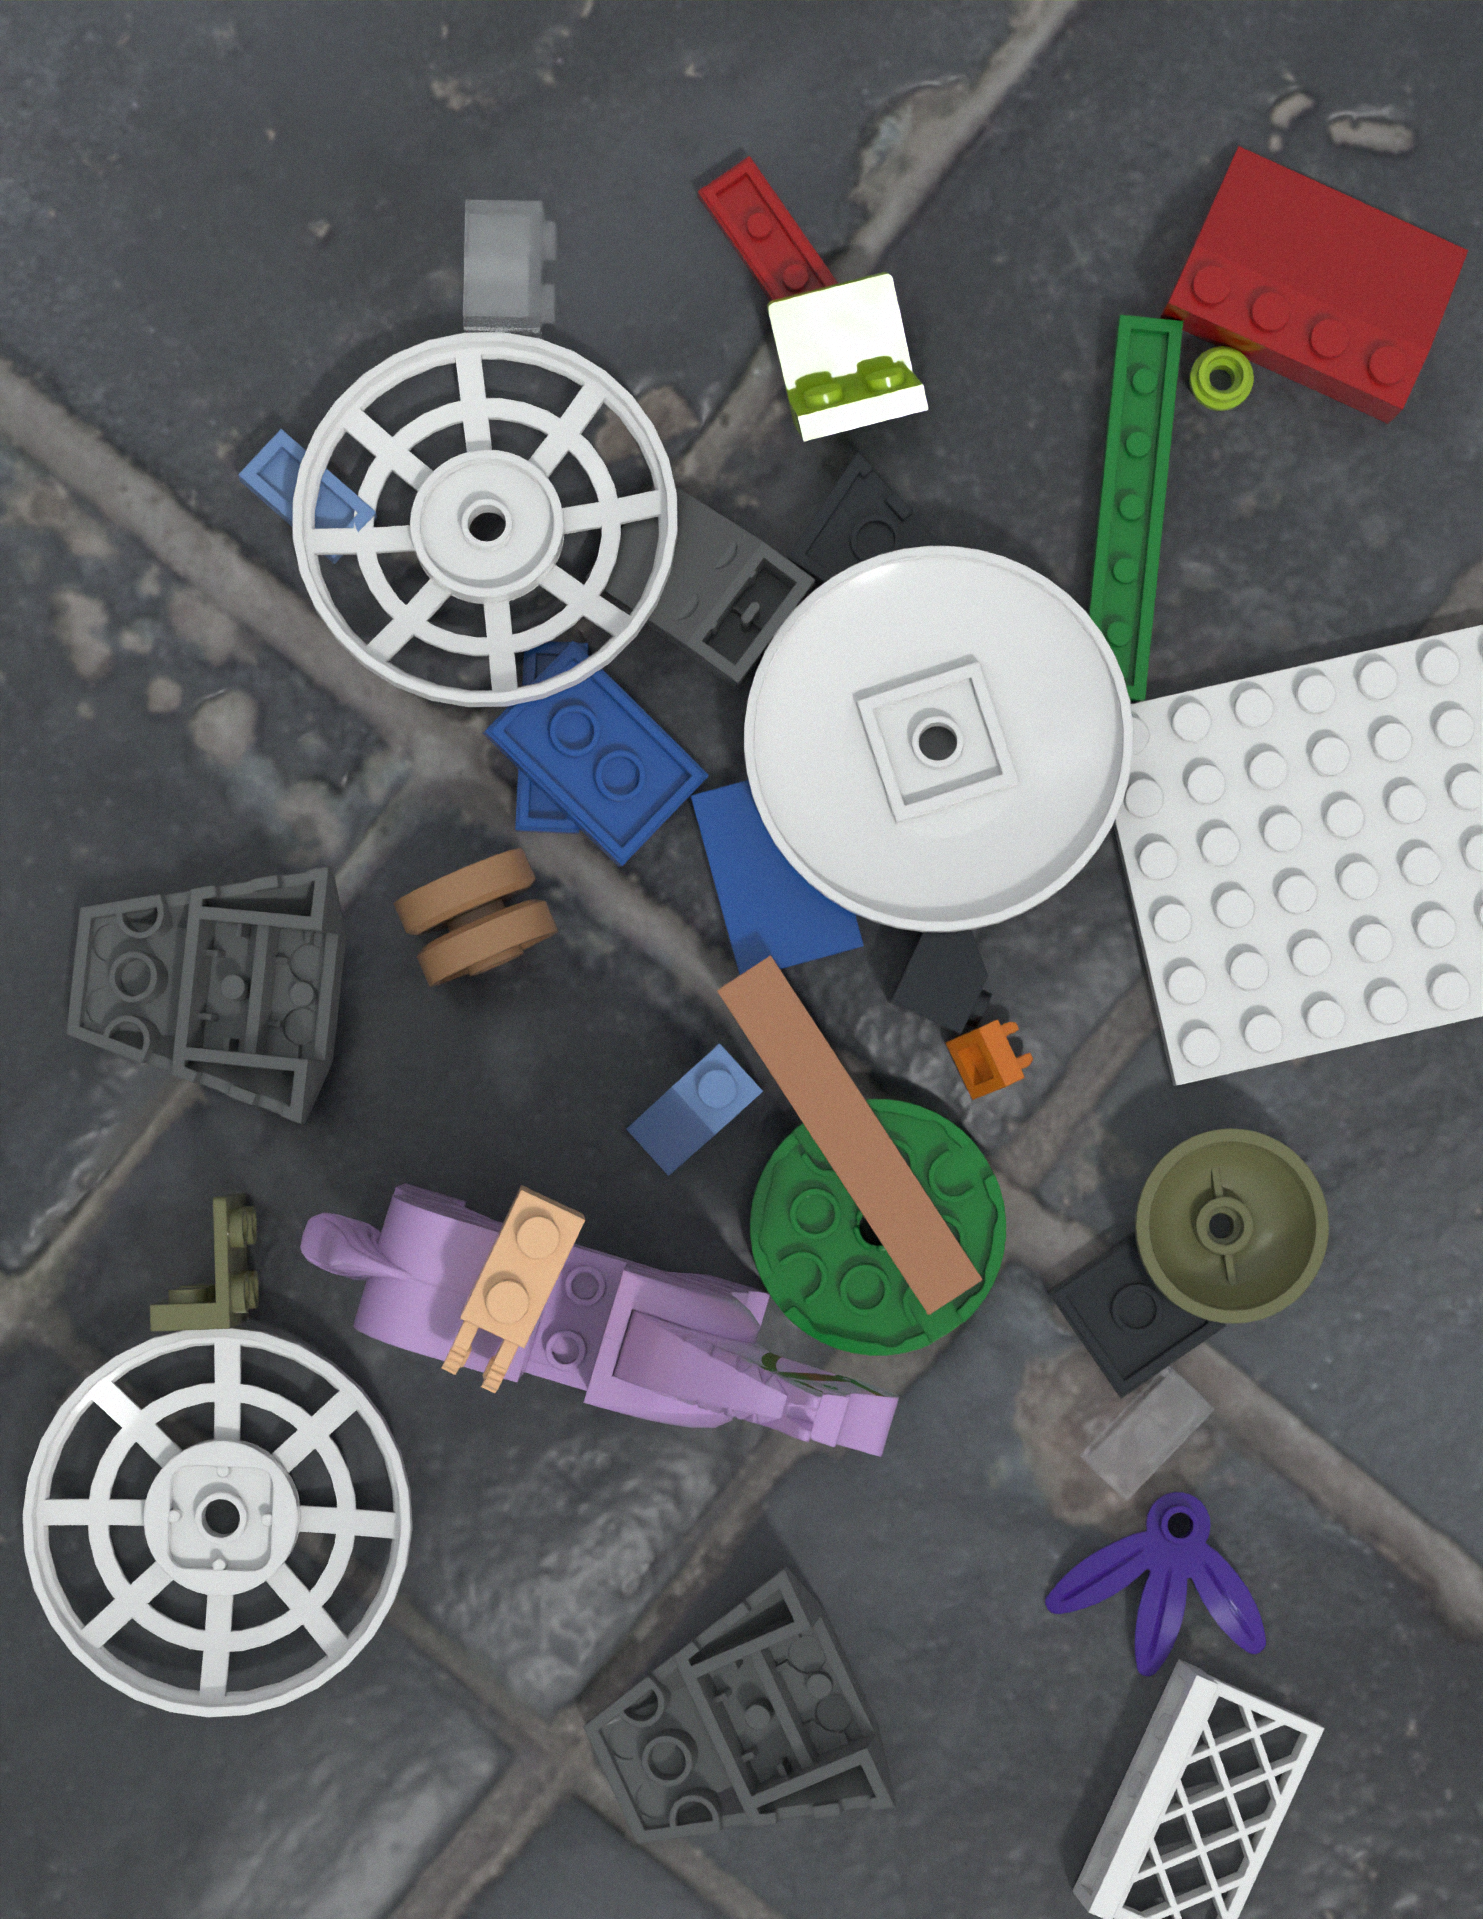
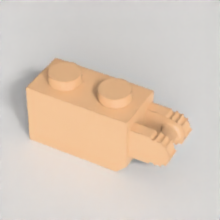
[441,1185,585,1393]

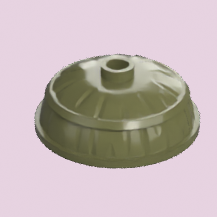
[1135,1128,1329,1324]

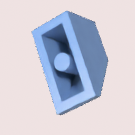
[626,1044,763,1176]

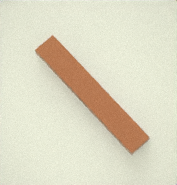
[717,955,982,1315]

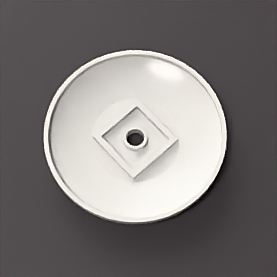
[744,546,1133,932]

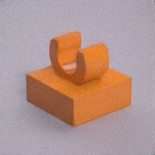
[946,1019,1033,1100]

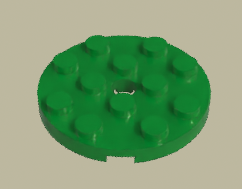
[750,1099,1006,1356]

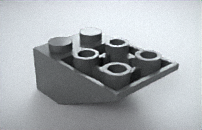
[585,486,815,691]

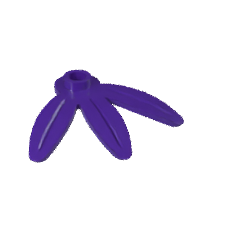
[1045,1492,1266,1676]

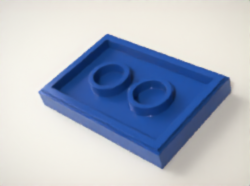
[482,641,709,867]
[691,780,864,975]

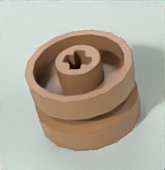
[393,847,559,987]

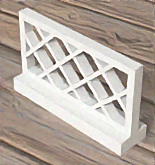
[1072,1659,1324,1919]

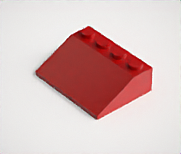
[1159,146,1468,424]

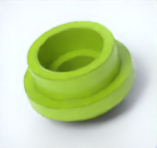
[1189,346,1254,411]

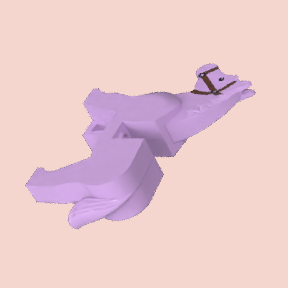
[300,1183,899,1457]

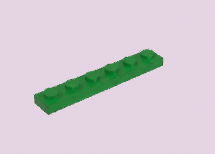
[1087,315,1183,702]

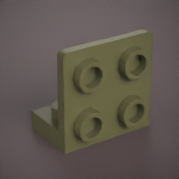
[150,1193,259,1332]

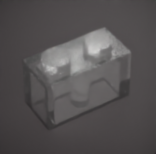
[463,200,557,340]

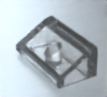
[1080,1365,1215,1501]

